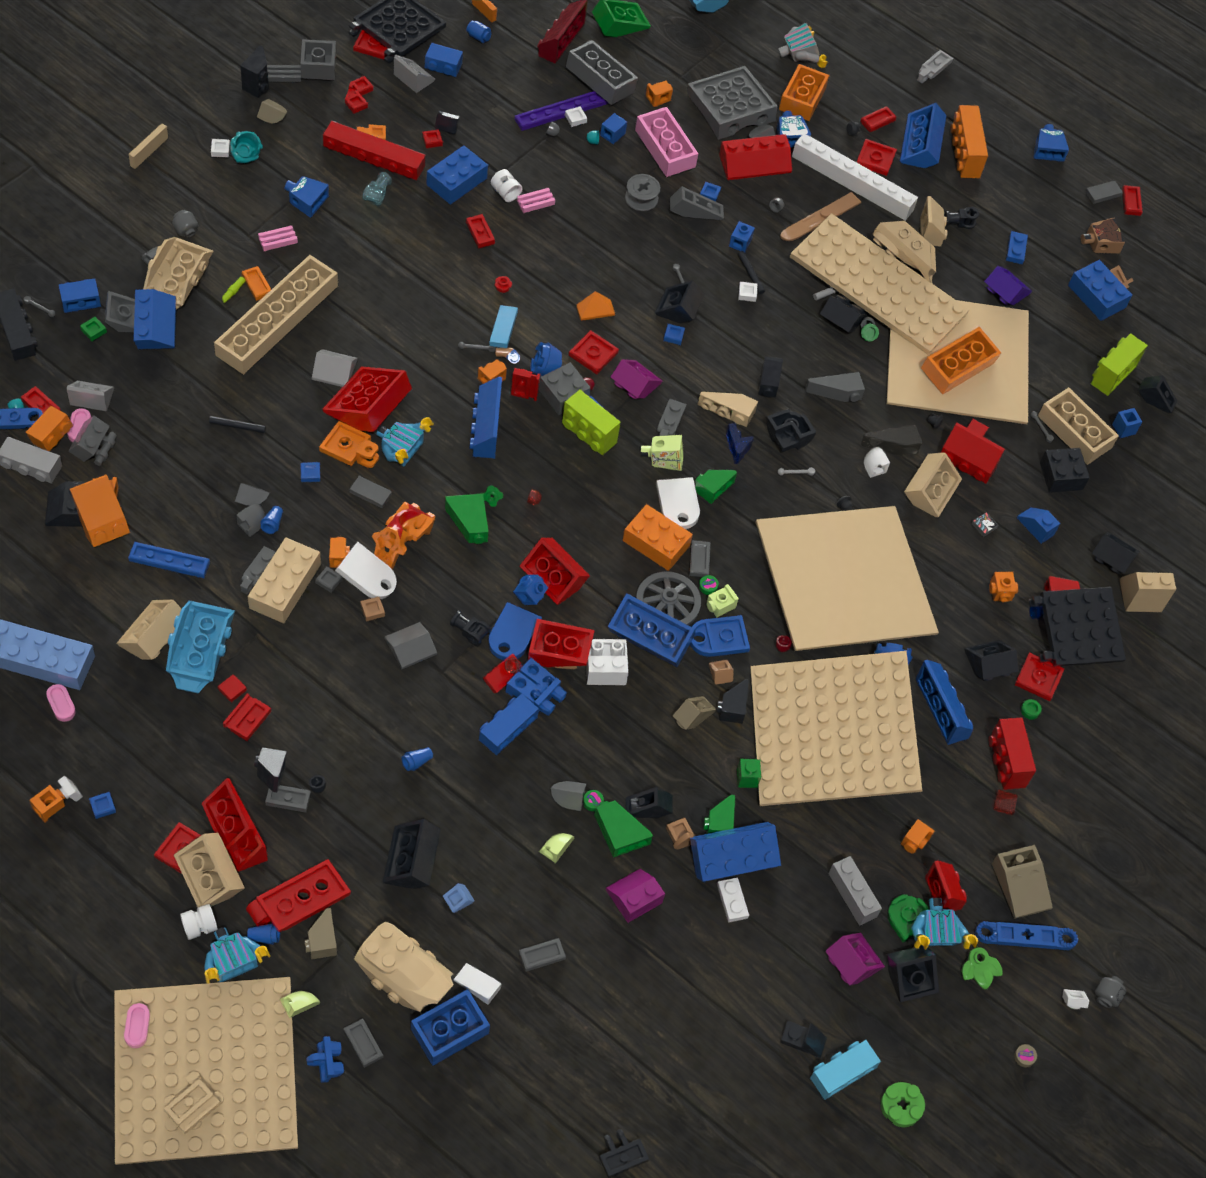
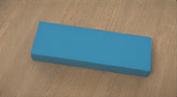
[490,305,518,348]

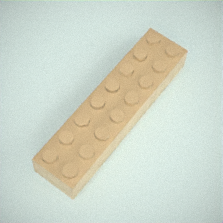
[214,255,338,375]

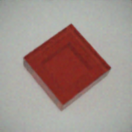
[993,790,1018,815]

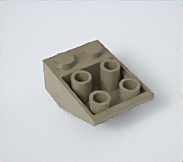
[992,845,1053,919]

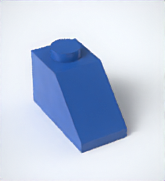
[1017,508,1060,544]

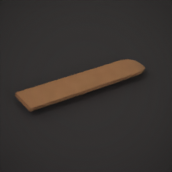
[780,192,861,241]

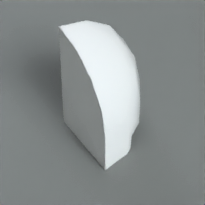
[864,447,890,478]

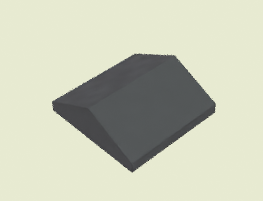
[105,291,135,332]
[385,622,437,669]

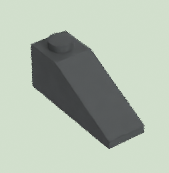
[670,186,724,220]
[805,372,865,402]

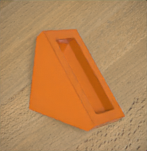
[576,291,615,321]

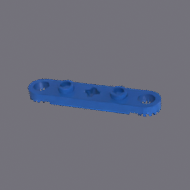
[0,408,43,429]
[975,921,1078,950]

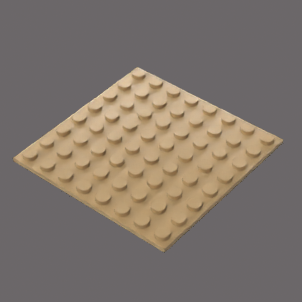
[887,300,1029,424]
[756,506,939,651]
[751,651,922,806]
[115,977,298,1165]

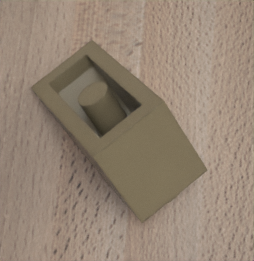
[673,696,717,730]
[305,908,337,959]

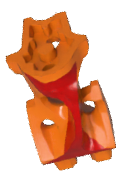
[372,502,435,569]

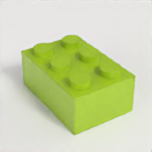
[1091,333,1148,396]
[562,390,621,455]

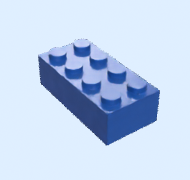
[608,593,696,667]
[690,822,781,882]

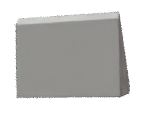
[394,55,435,93]
[312,349,357,387]
[67,380,114,411]

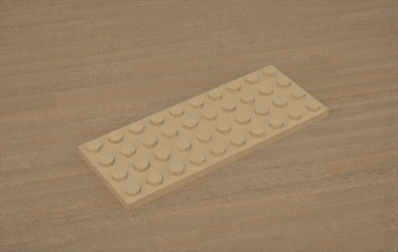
[790,213,969,355]

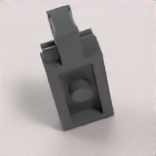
[657,399,687,436]
[240,546,276,595]

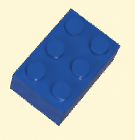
[427,145,488,205]
[1068,260,1132,321]
[411,989,490,1066]

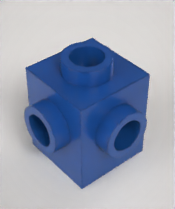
[513,574,548,605]

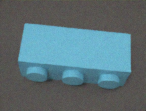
[810,1040,881,1100]

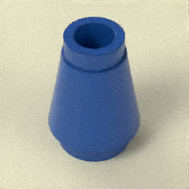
[261,506,283,534]
[402,747,433,771]
[247,923,280,945]

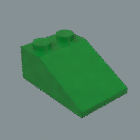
[592,0,651,37]

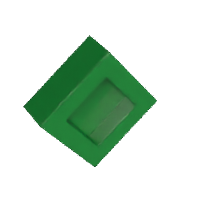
[80,317,107,341]

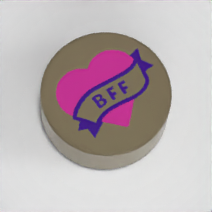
[1014,1044,1037,1067]

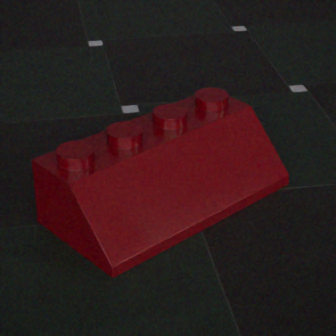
[537,0,588,64]

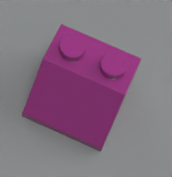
[611,359,662,399]
[605,869,665,923]
[826,933,885,985]

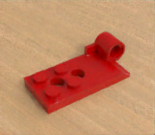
[246,859,351,932]

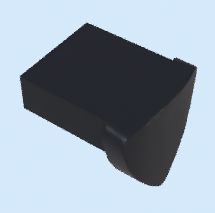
[435,110,459,134]

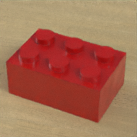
[989,717,1036,790]

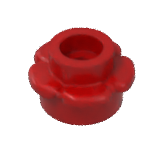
[495,276,512,293]

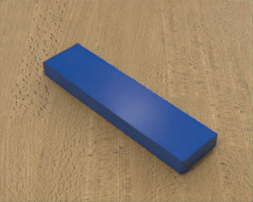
[128,542,210,578]

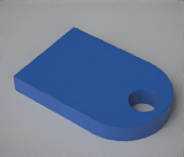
[489,602,542,660]
[690,615,750,657]

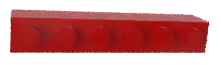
[323,121,425,180]

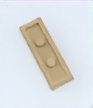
[129,124,168,169]

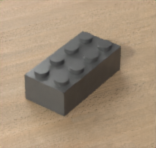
[566,40,638,105]

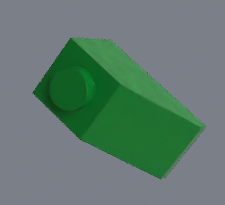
[695,470,737,504]
[703,795,735,834]

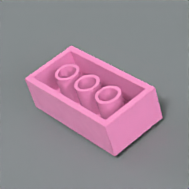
[635,107,698,177]

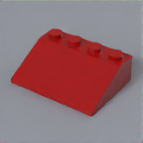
[322,366,412,432]

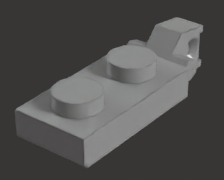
[917,50,953,83]

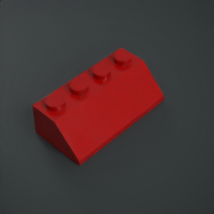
[719,134,792,180]

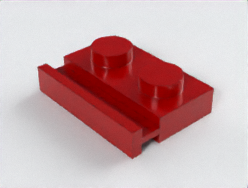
[511,368,540,401]
[223,693,271,741]

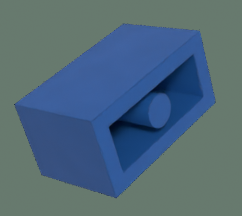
[425,43,463,77]
[59,279,101,313]

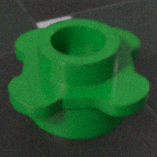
[482,485,503,507]

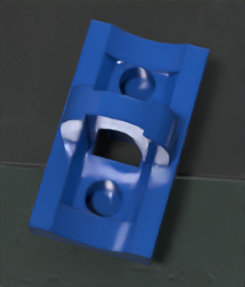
[306,1036,344,1082]

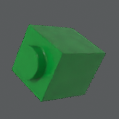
[737,759,761,788]

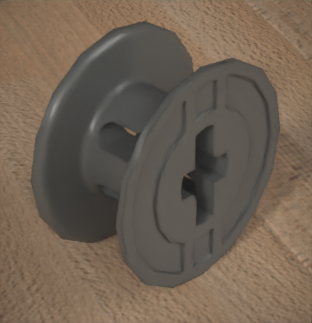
[625,174,660,211]

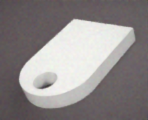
[656,477,700,529]
[335,542,396,599]

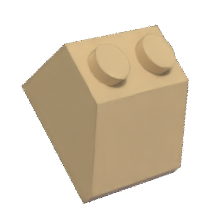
[920,196,947,246]

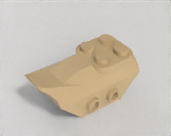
[873,221,936,284]
[143,237,213,309]
[354,922,454,1012]

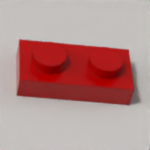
[466,214,495,248]
[21,386,61,416]

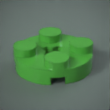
[881,1082,925,1127]

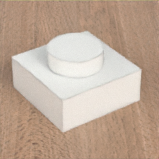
[565,106,587,127]
[211,139,230,157]
[738,282,757,302]
[58,776,83,802]
[1062,989,1089,1009]

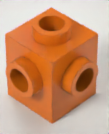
[989,572,1018,602]

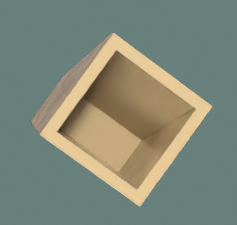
[1120,572,1176,612]

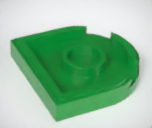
[888,895,929,942]

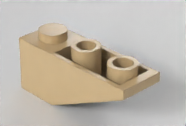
[698,392,758,427]

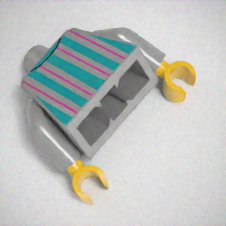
[778,23,828,68]

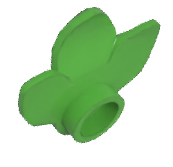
[962,947,1002,989]

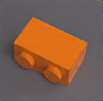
[26,406,73,451]

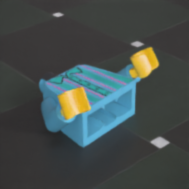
[377,417,434,466]
[911,898,978,950]
[204,927,270,984]

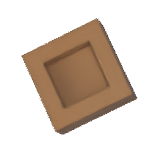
[360,597,385,621]

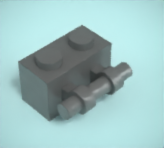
[68,416,117,466]

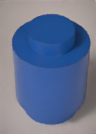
[467,21,491,43]

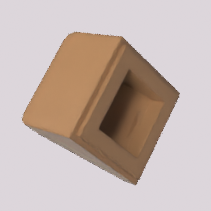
[709,660,733,684]

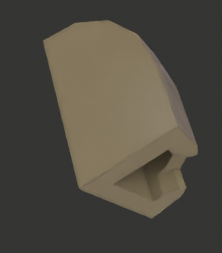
[257,99,287,123]

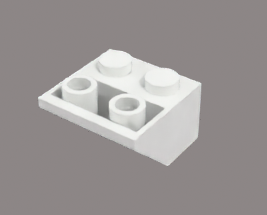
[586,639,628,685]

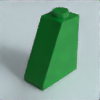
[445,494,488,544]
[594,800,653,858]

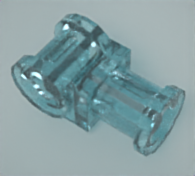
[362,172,392,206]

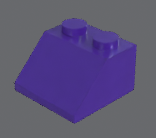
[984,266,1032,305]

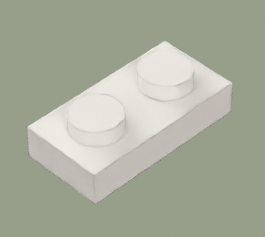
[717,878,749,922]

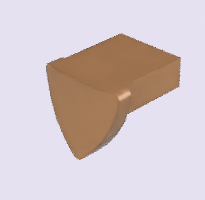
[666,818,695,849]

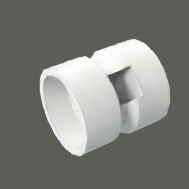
[491,169,522,202]
[180,904,218,940]

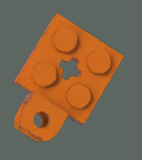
[319,421,379,468]

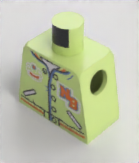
[641,435,683,471]

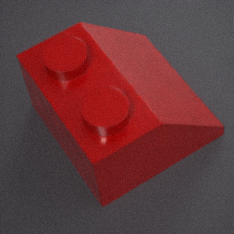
[925,861,967,911]

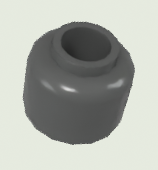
[172,210,199,237]
[1095,976,1126,1009]

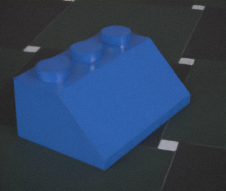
[134,289,176,349]

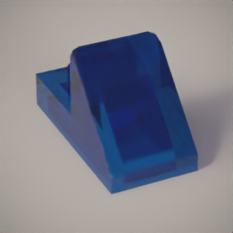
[726,423,754,464]

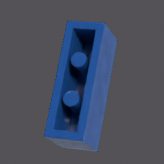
[479,694,539,755]

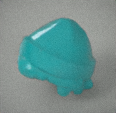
[230,131,263,163]

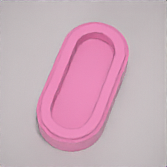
[67,409,91,442]
[46,684,76,722]
[124,1003,150,1048]

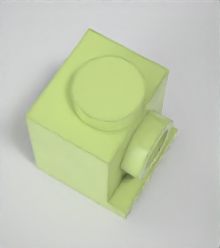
[707,584,739,617]

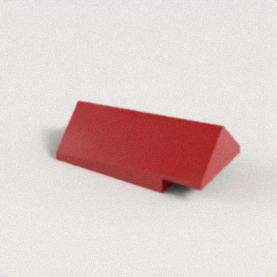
[202,778,268,871]

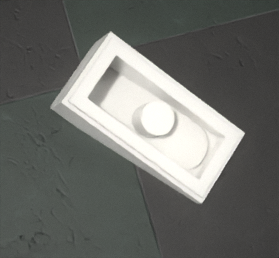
[454,963,501,1005]

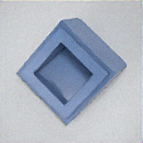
[443,883,474,913]

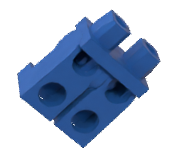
[506,658,567,716]

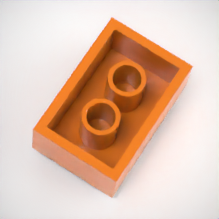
[779,64,829,121]
[623,504,693,571]

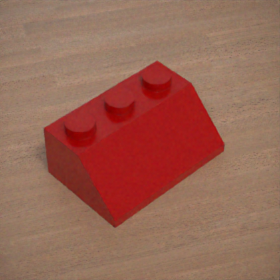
[941,423,1005,484]
[520,538,590,605]

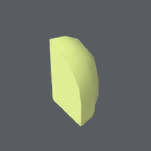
[539,833,574,863]
[280,991,320,1018]

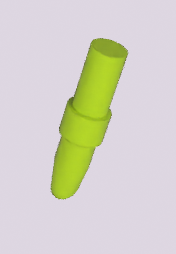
[222,277,246,303]

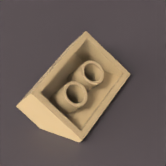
[904,453,962,517]
[117,600,181,659]
[174,833,245,907]

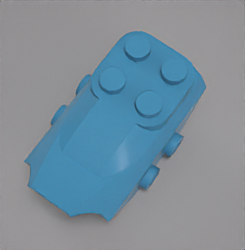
[166,601,235,693]

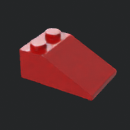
[528,619,595,667]

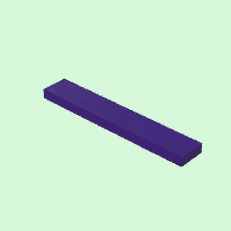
[514,91,609,131]

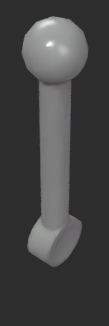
[778,467,815,476]

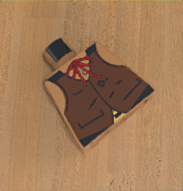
[1081,218,1125,253]

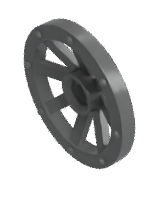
[636,572,701,626]

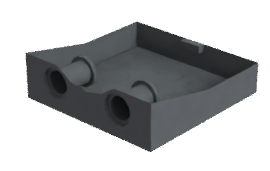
[687,66,777,140]

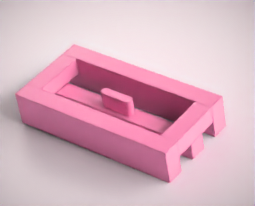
[517,188,555,213]
[258,226,298,251]

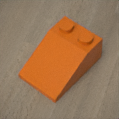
[70,475,130,547]

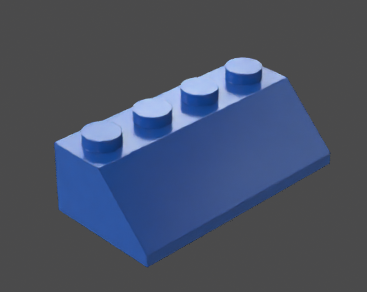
[900,103,946,168]
[470,377,502,459]
[916,660,973,745]

